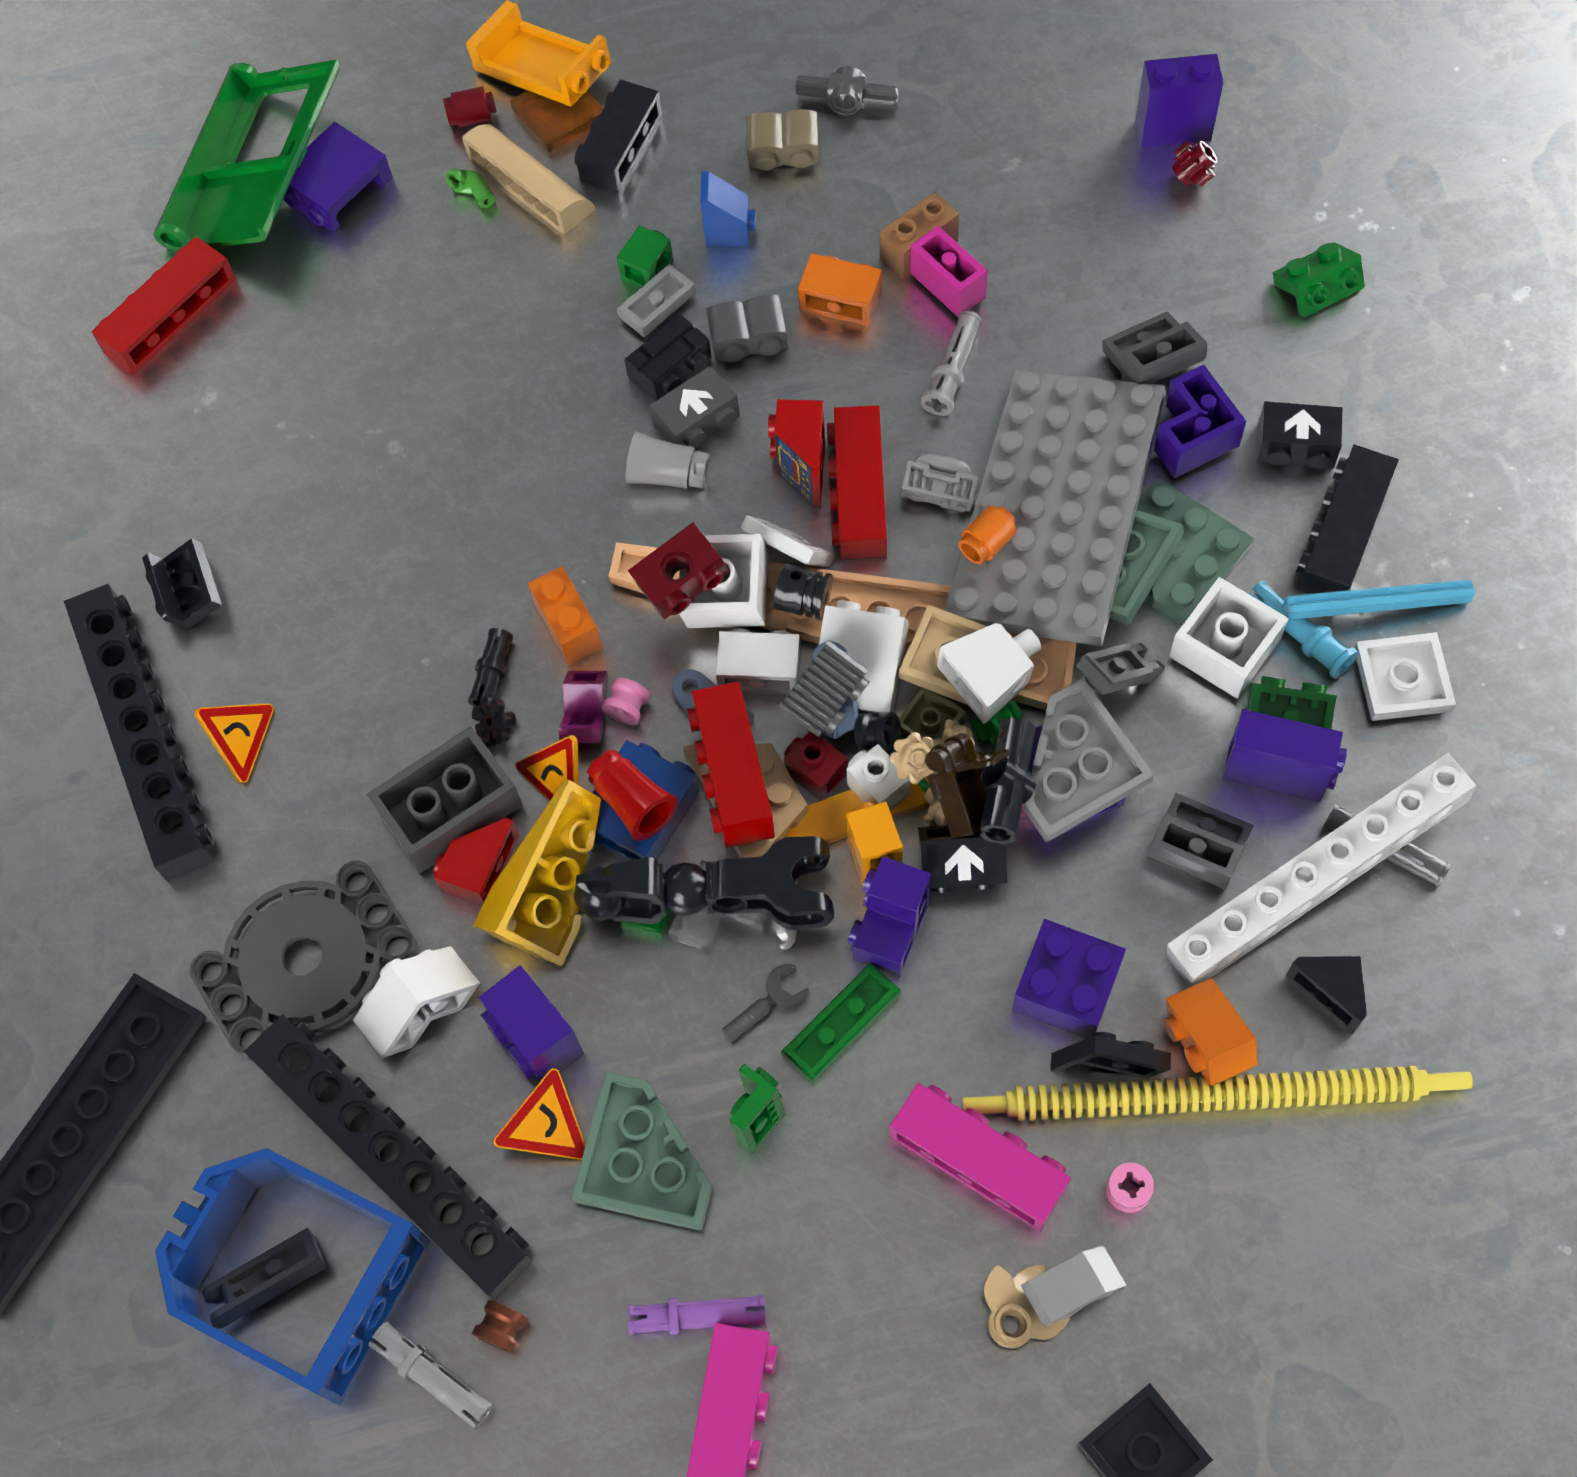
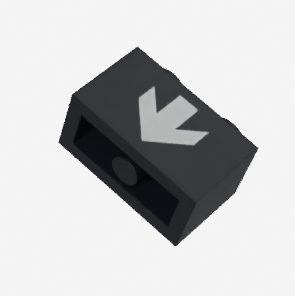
[1257,401,1343,468]
[918,825,1007,893]

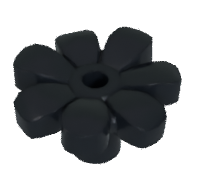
[472,696,516,748]

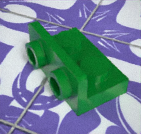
[1248,676,1337,729]
[729,1064,785,1154]

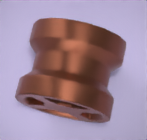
[471,1300,529,1353]

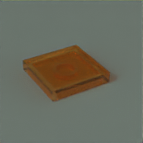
[510,90,604,153]

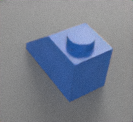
[700,171,756,247]

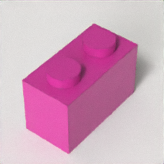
[910,226,988,317]

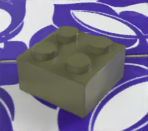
[899,688,966,740]

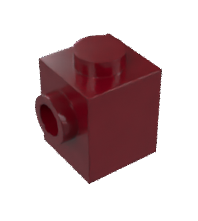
[784,731,848,801]

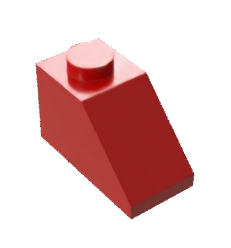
[433,818,520,906]

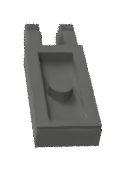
[1076,643,1165,695]

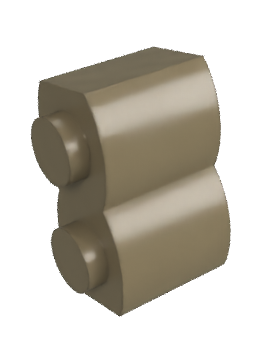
[746,109,820,170]

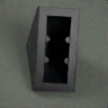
[1286,956,1367,1034]

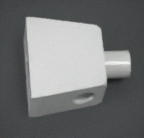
[937,623,1041,724]

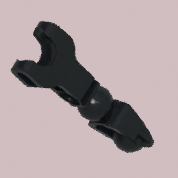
[574,836,835,930]

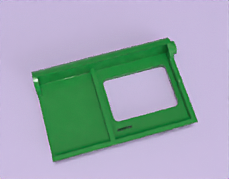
[153,59,340,251]

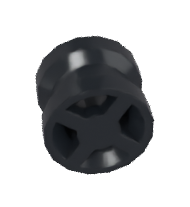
[854,712,902,753]

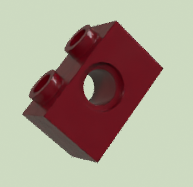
[628,522,729,620]

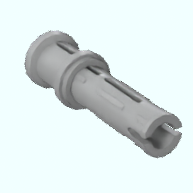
[921,311,982,416]

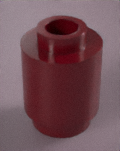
[443,86,497,128]

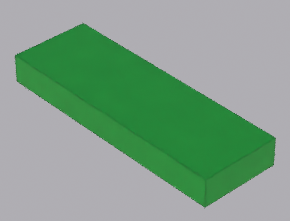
[781,962,901,1084]

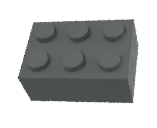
[367,726,523,873]

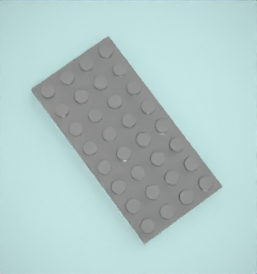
[944,370,1165,646]

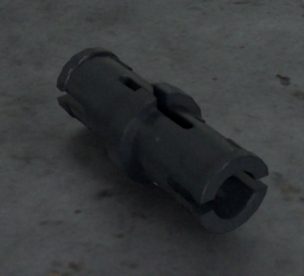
[468,628,513,707]

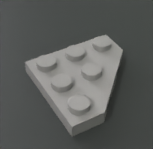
[1023,678,1154,843]

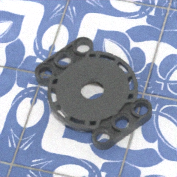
[190,861,418,1059]

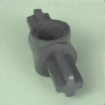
[795,66,899,115]

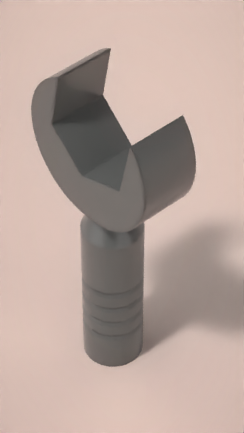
[722,964,809,1042]

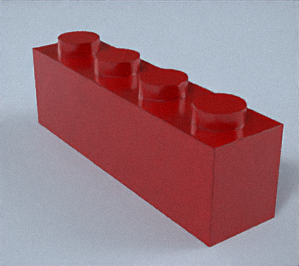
[91,236,236,375]
[827,405,887,560]
[686,681,775,848]

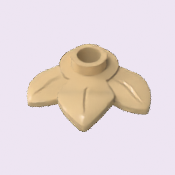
[983,1264,1071,1348]

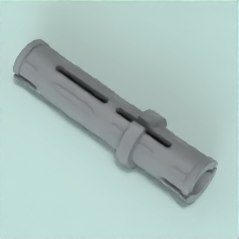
[368,1322,493,1430]

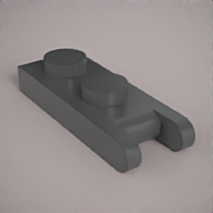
[202,1227,327,1329]

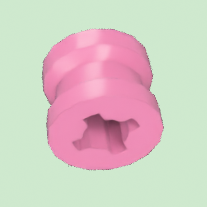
[601,677,651,726]
[1106,1163,1154,1215]

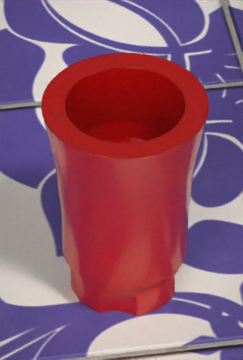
[587,750,678,841]

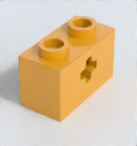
[846,801,903,887]

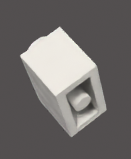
[716,629,801,695]

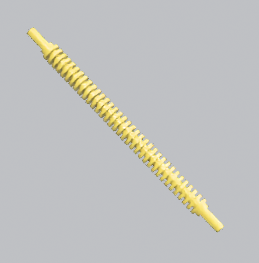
[962,1065,1473,1121]

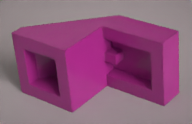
[558,671,608,743]

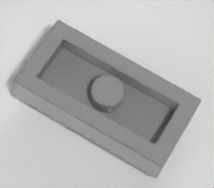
[617,264,696,337]

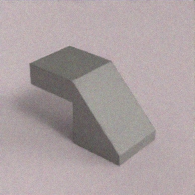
[1021,1245,1127,1327]

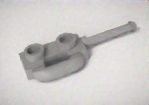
[900,453,979,512]

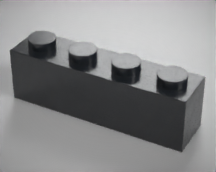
[1295,444,1399,594]

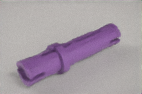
[628,1295,766,1335]

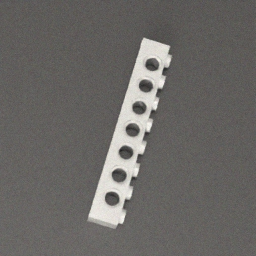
[1166,753,1476,987]

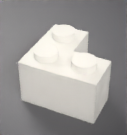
[353,946,480,1058]

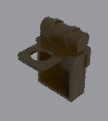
[925,733,1011,838]

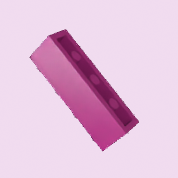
[889,1083,1071,1232]
[686,1323,778,1477]

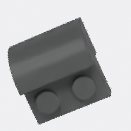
[1102,311,1207,385]
[1147,793,1254,890]

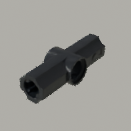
[980,717,1036,845]

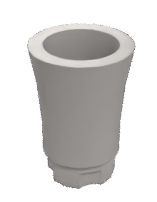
[625,431,710,489]

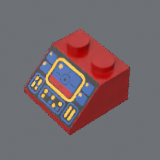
[768,399,826,508]

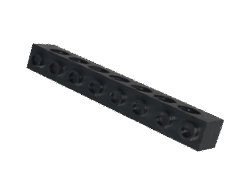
[64,583,214,881]
[244,1014,532,1301]

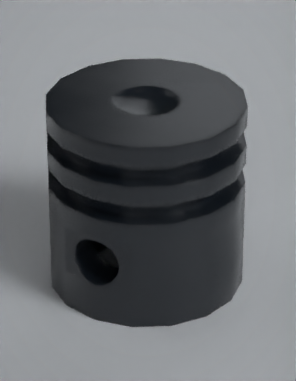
[773,563,833,620]

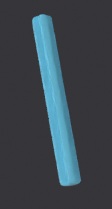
[1283,579,1476,620]

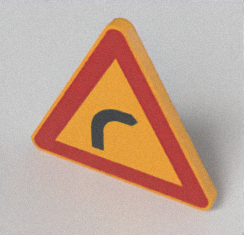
[194,703,274,783]
[515,735,580,801]
[493,1069,586,1160]

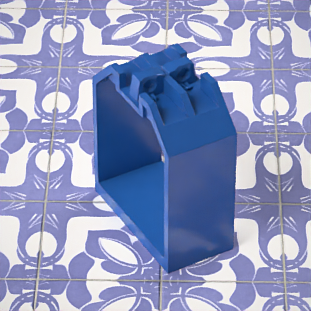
[155,1148,431,1406]

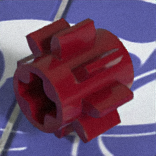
[1172,140,1217,187]

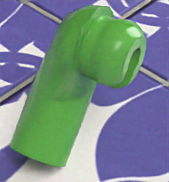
[446,168,496,208]

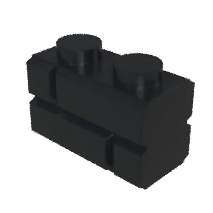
[624,314,712,402]

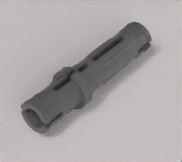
[1323,803,1451,887]

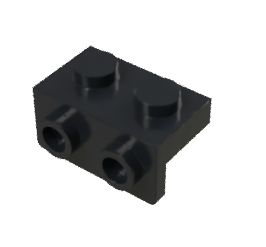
[142,538,222,629]

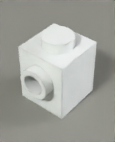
[846,744,911,811]

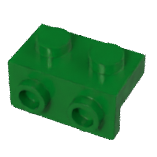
[1272,242,1365,317]

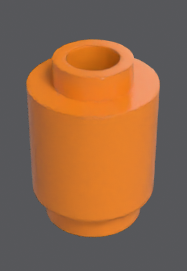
[958,506,1017,565]

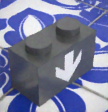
[649,366,740,449]

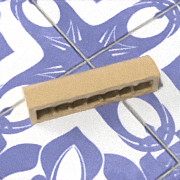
[462,124,596,235]

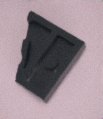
[1051,1032,1171,1079]

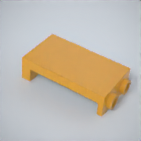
[465,0,612,107]

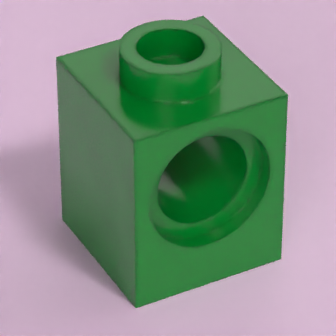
[617,225,674,288]

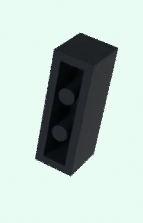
[574,79,662,193]

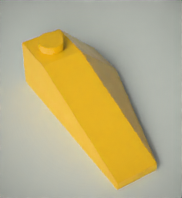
[473,779,601,967]

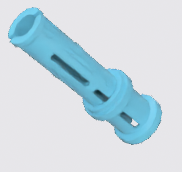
[1249,581,1359,679]

